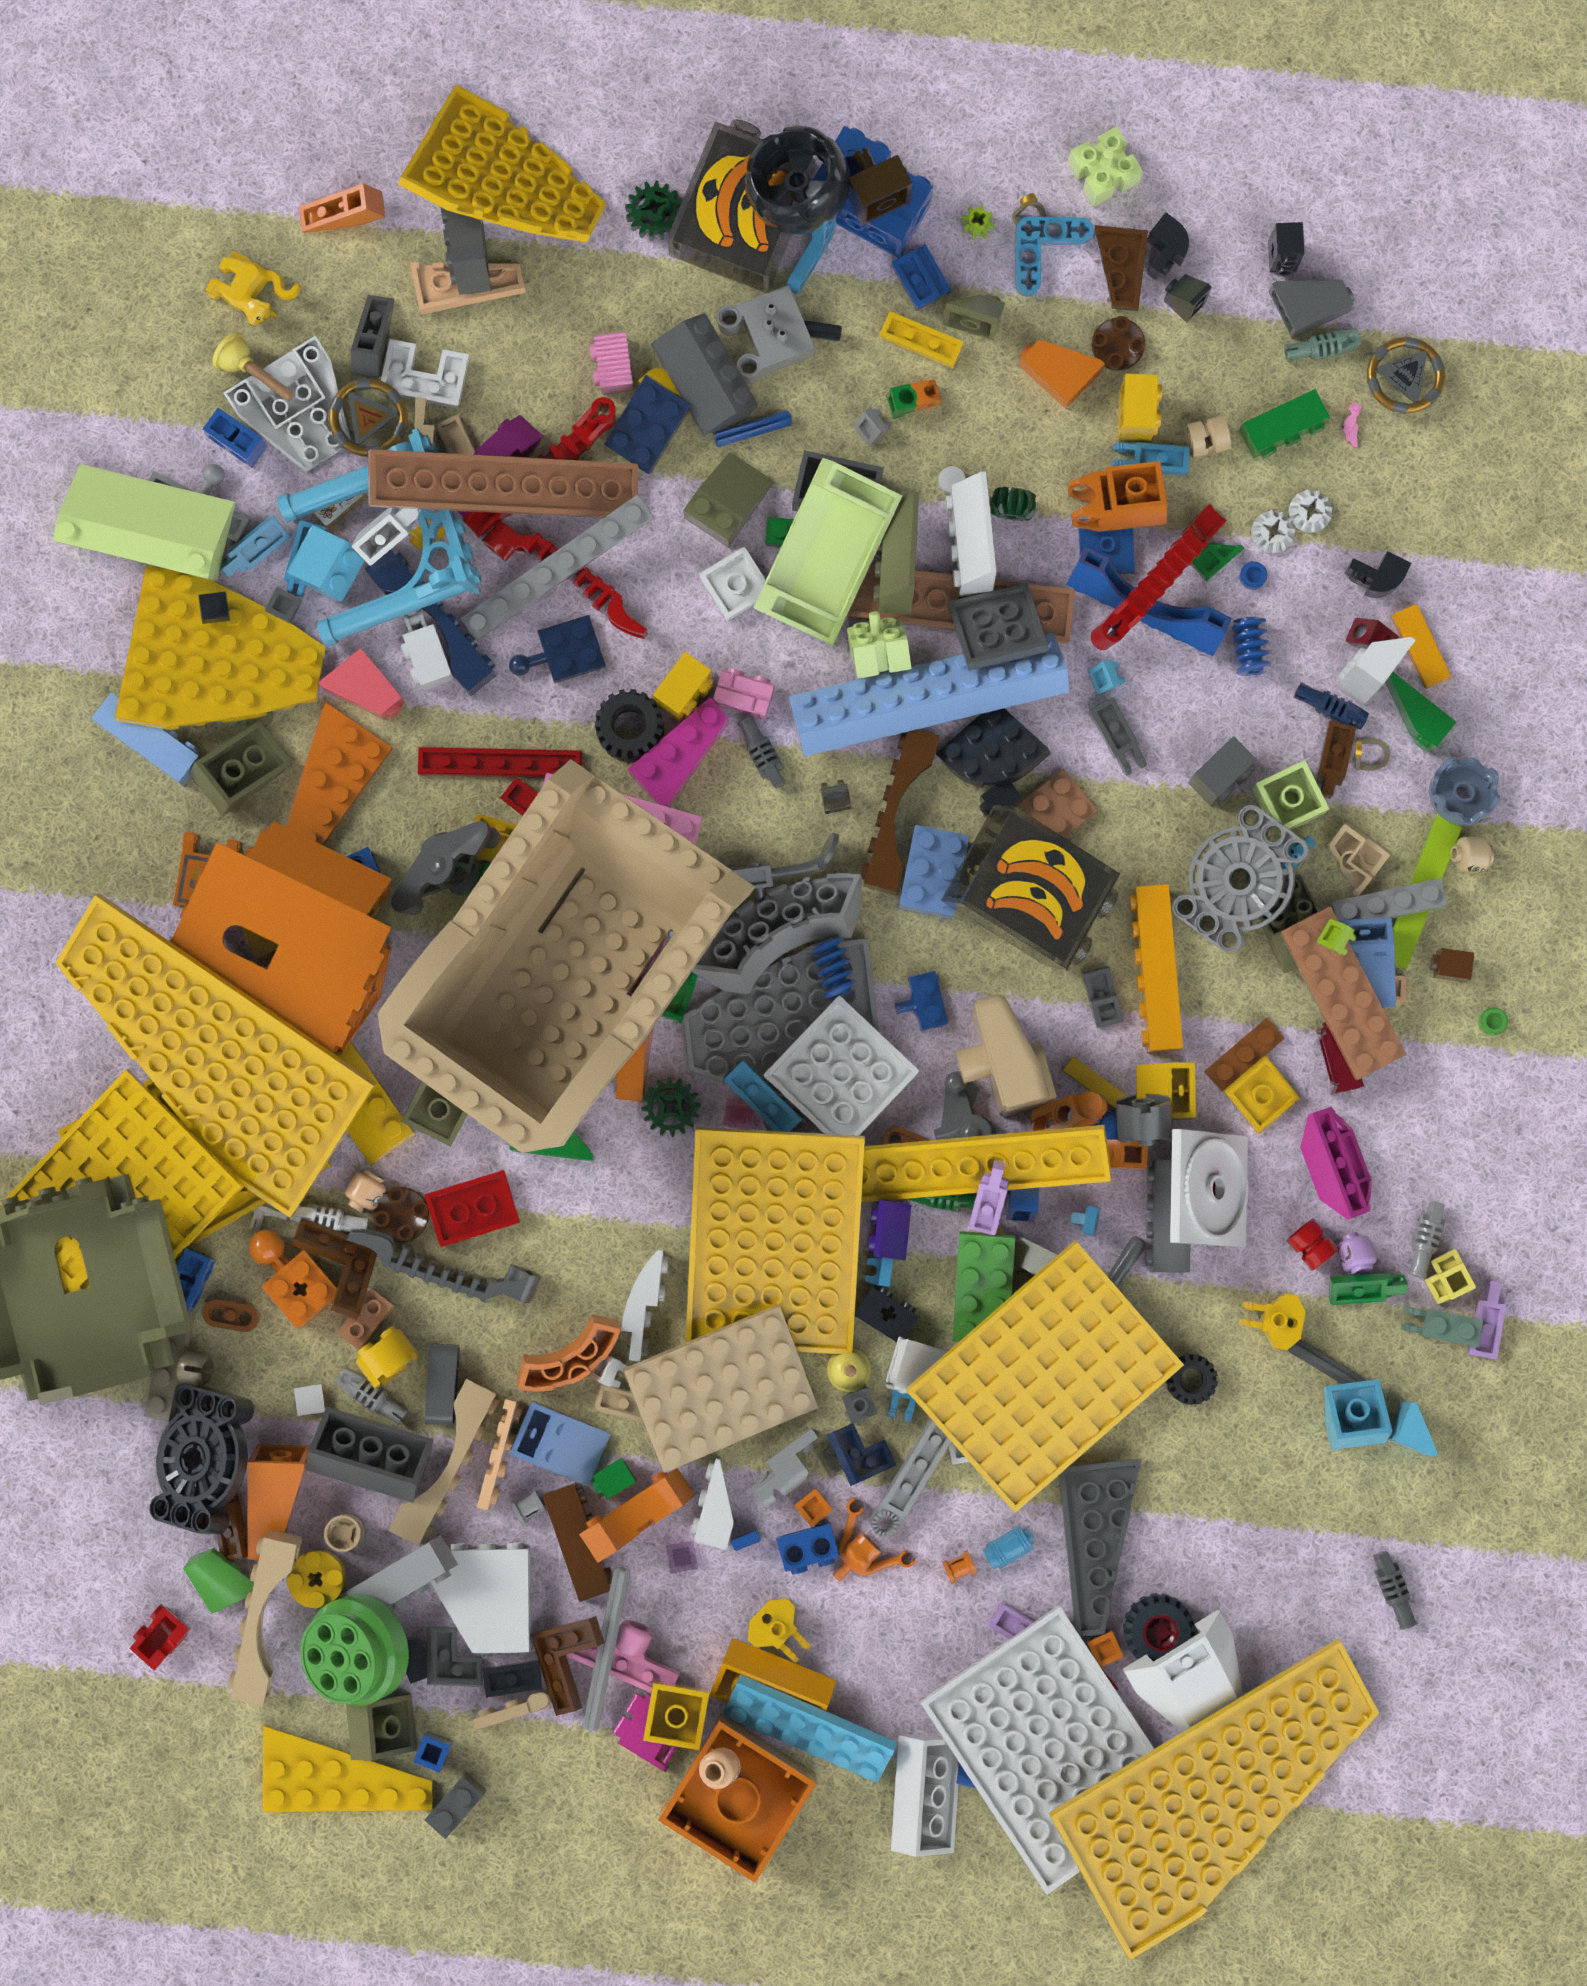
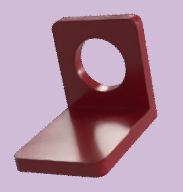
[1345,618,1399,647]

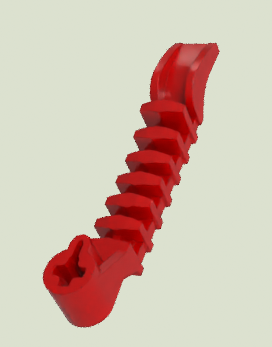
[462,397,616,539]
[1090,504,1227,650]
[482,520,648,639]

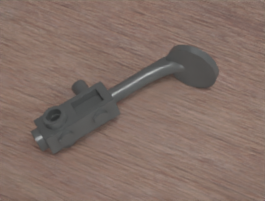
[726,832,839,902]

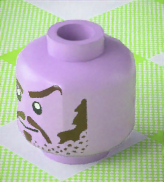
[1337,1232,1377,1275]

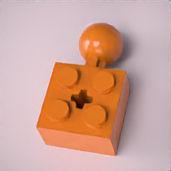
[248,1230,338,1329]

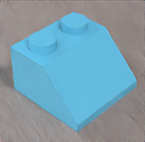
[286,525,365,602]
[1324,1379,1392,1450]

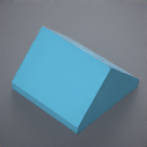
[1388,1400,1438,1457]

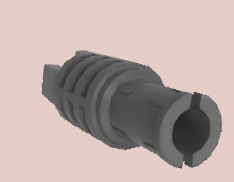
[738,716,785,789]
[1373,1551,1418,1630]

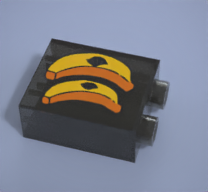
[667,119,816,293]
[941,805,1120,970]

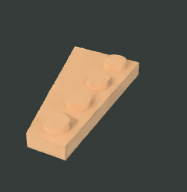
[410,262,526,315]
[477,1398,524,1511]

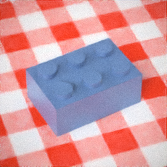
[898,825,969,920]

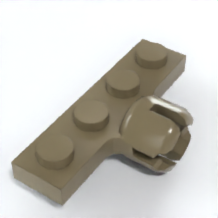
[144,1311,213,1421]

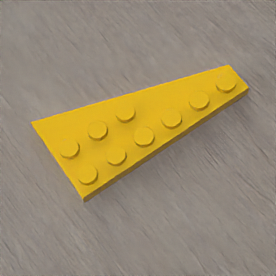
[263,1725,433,1812]

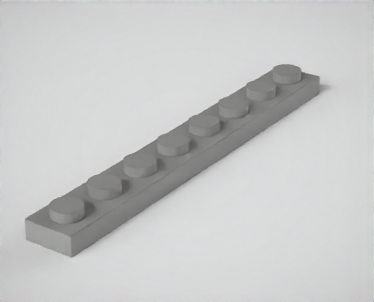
[460,494,654,641]

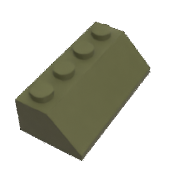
[873,492,919,615]

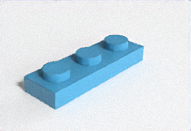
[724,1059,802,1132]

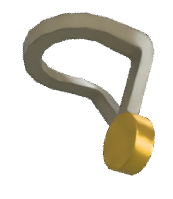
[1012,193,1048,237]
[1355,738,1390,771]

